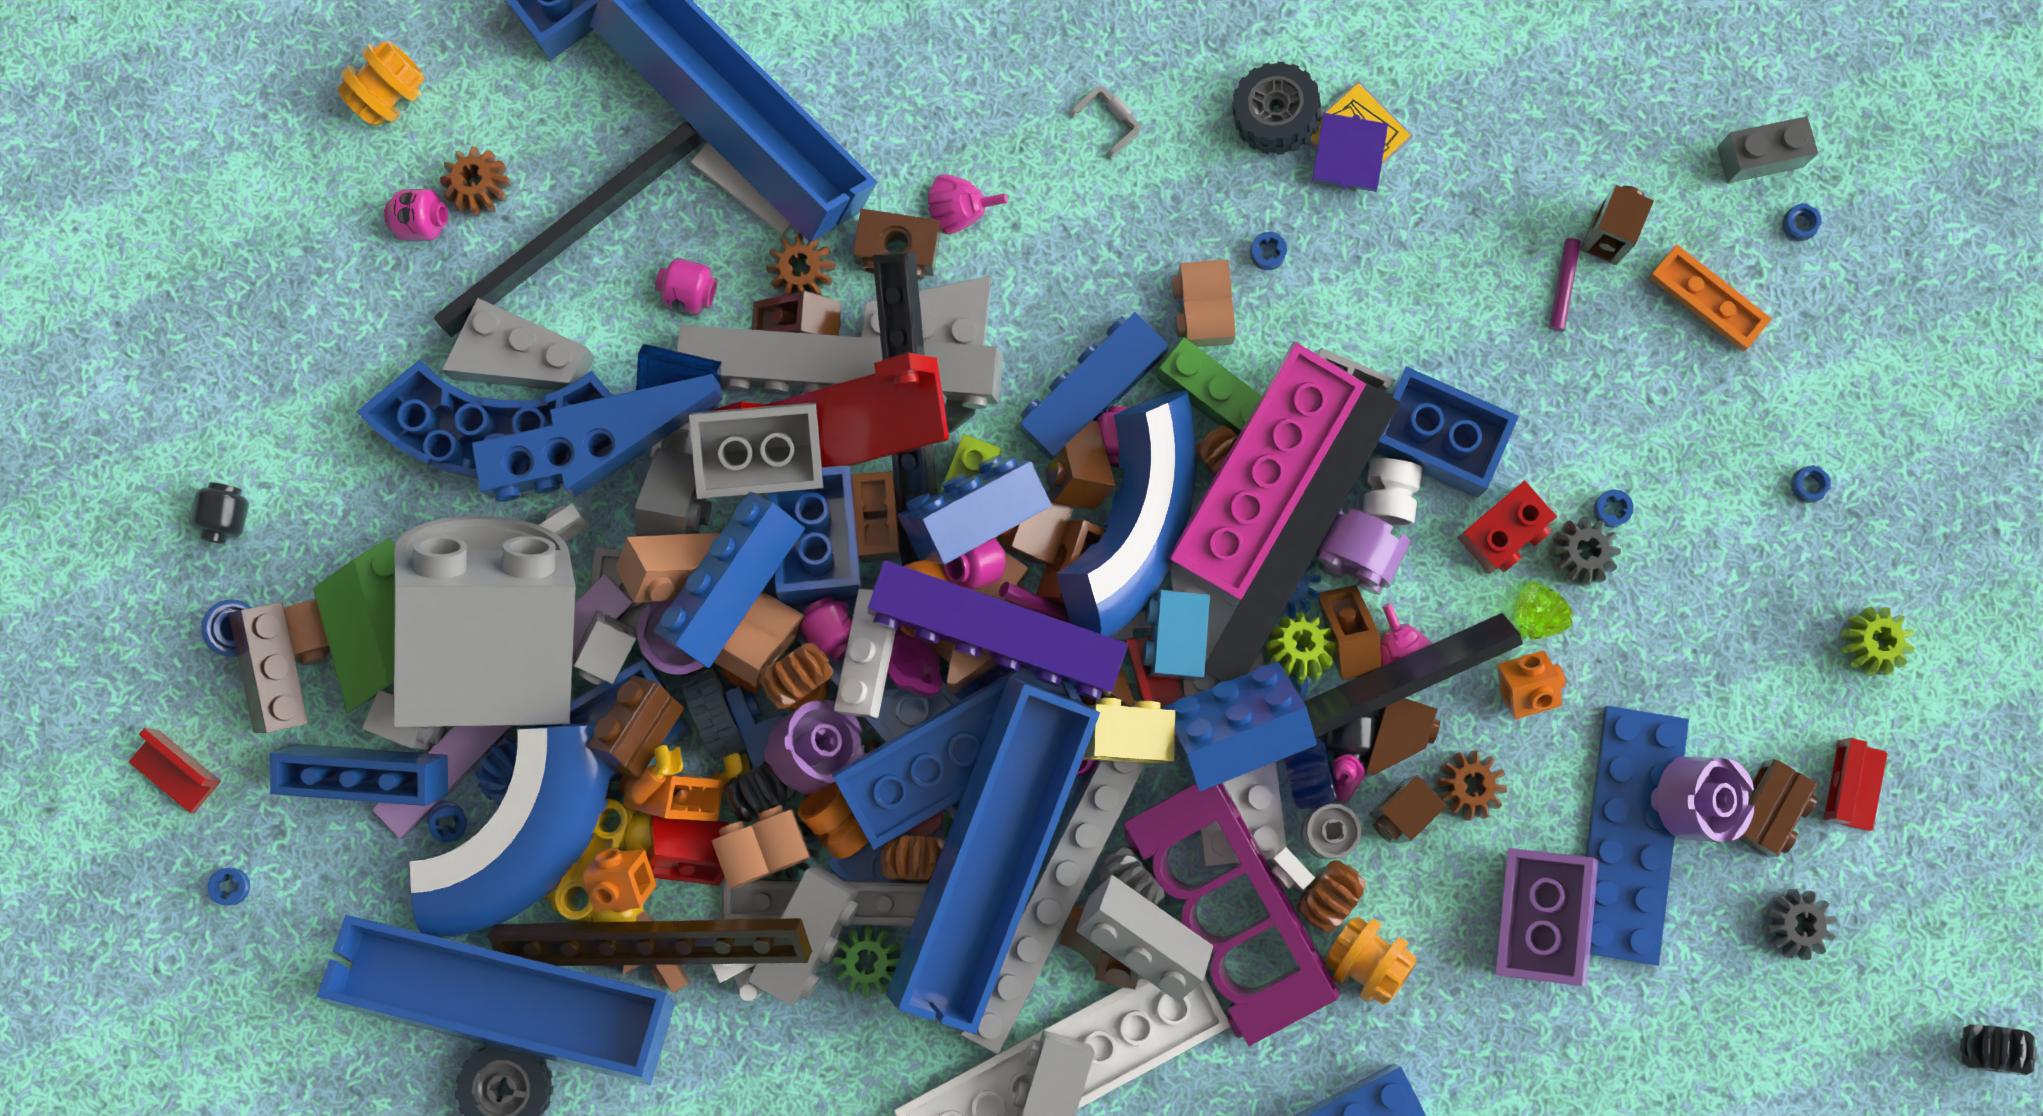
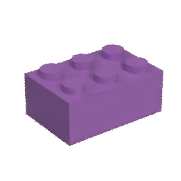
[1496,848,1598,987]

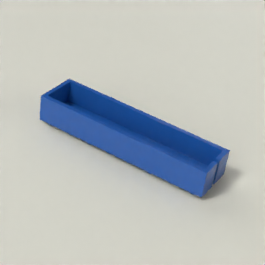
[589,0,877,243]
[886,676,1101,1034]
[316,915,676,1085]

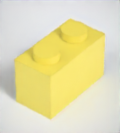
[1083,698,1175,765]

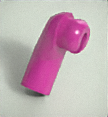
[1332,754,1366,802]

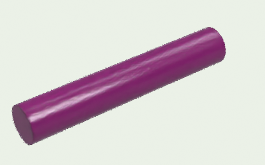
[1549,238,1581,332]
[999,581,1070,623]

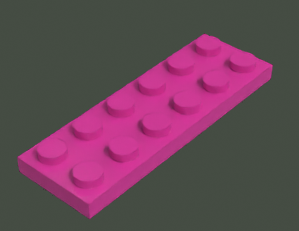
[1168,342,1366,600]

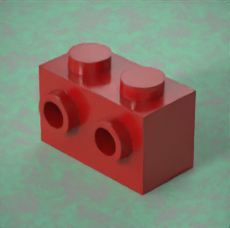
[1457,480,1557,574]

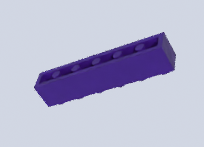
[867,560,1128,700]

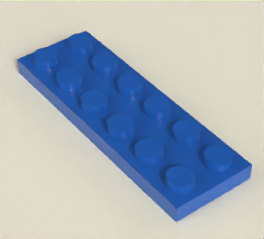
[831,667,1083,850]
[1585,706,1689,966]

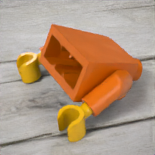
[619,745,751,822]

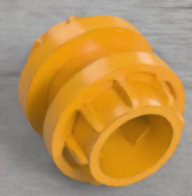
[338,41,424,126]
[1325,917,1417,1005]

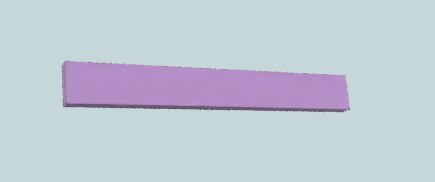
[372,574,635,839]

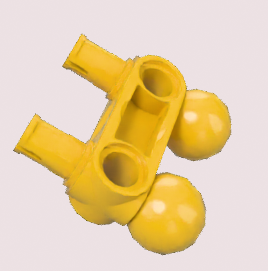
[544,796,651,922]

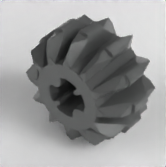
[1549,517,1621,587]
[1097,846,1165,906]
[1761,889,1837,960]

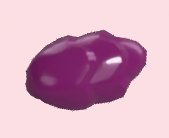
[887,626,942,698]

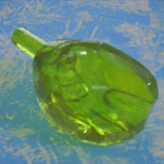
[1514,581,1573,640]

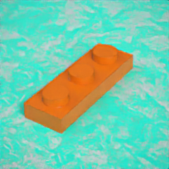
[1648,244,1772,352]

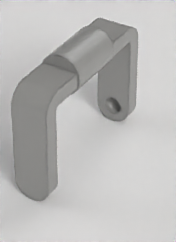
[1068,86,1140,159]

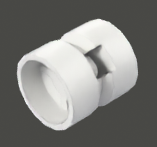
[1362,458,1422,526]

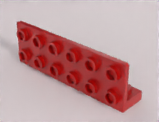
[709,353,949,468]

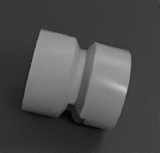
[1301,804,1361,859]

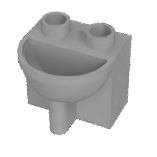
[393,516,576,727]

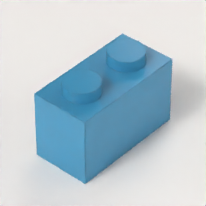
[1142,590,1210,681]

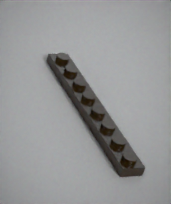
[487,918,812,966]

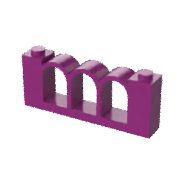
[1124,783,1341,1046]

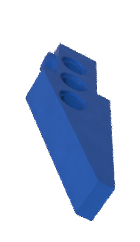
[472,374,723,502]

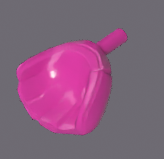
[928,174,1008,235]
[1380,603,1432,667]

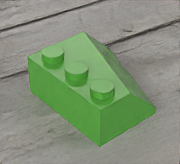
[313,537,395,714]

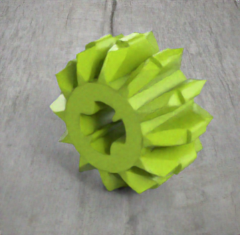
[1840,607,1915,676]
[1265,612,1336,685]

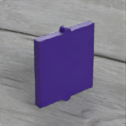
[1312,113,1388,192]

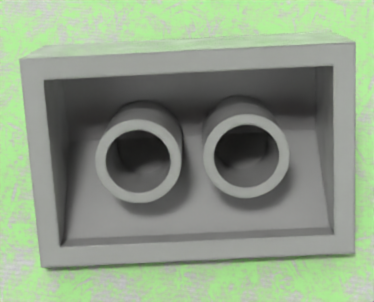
[689,402,823,499]

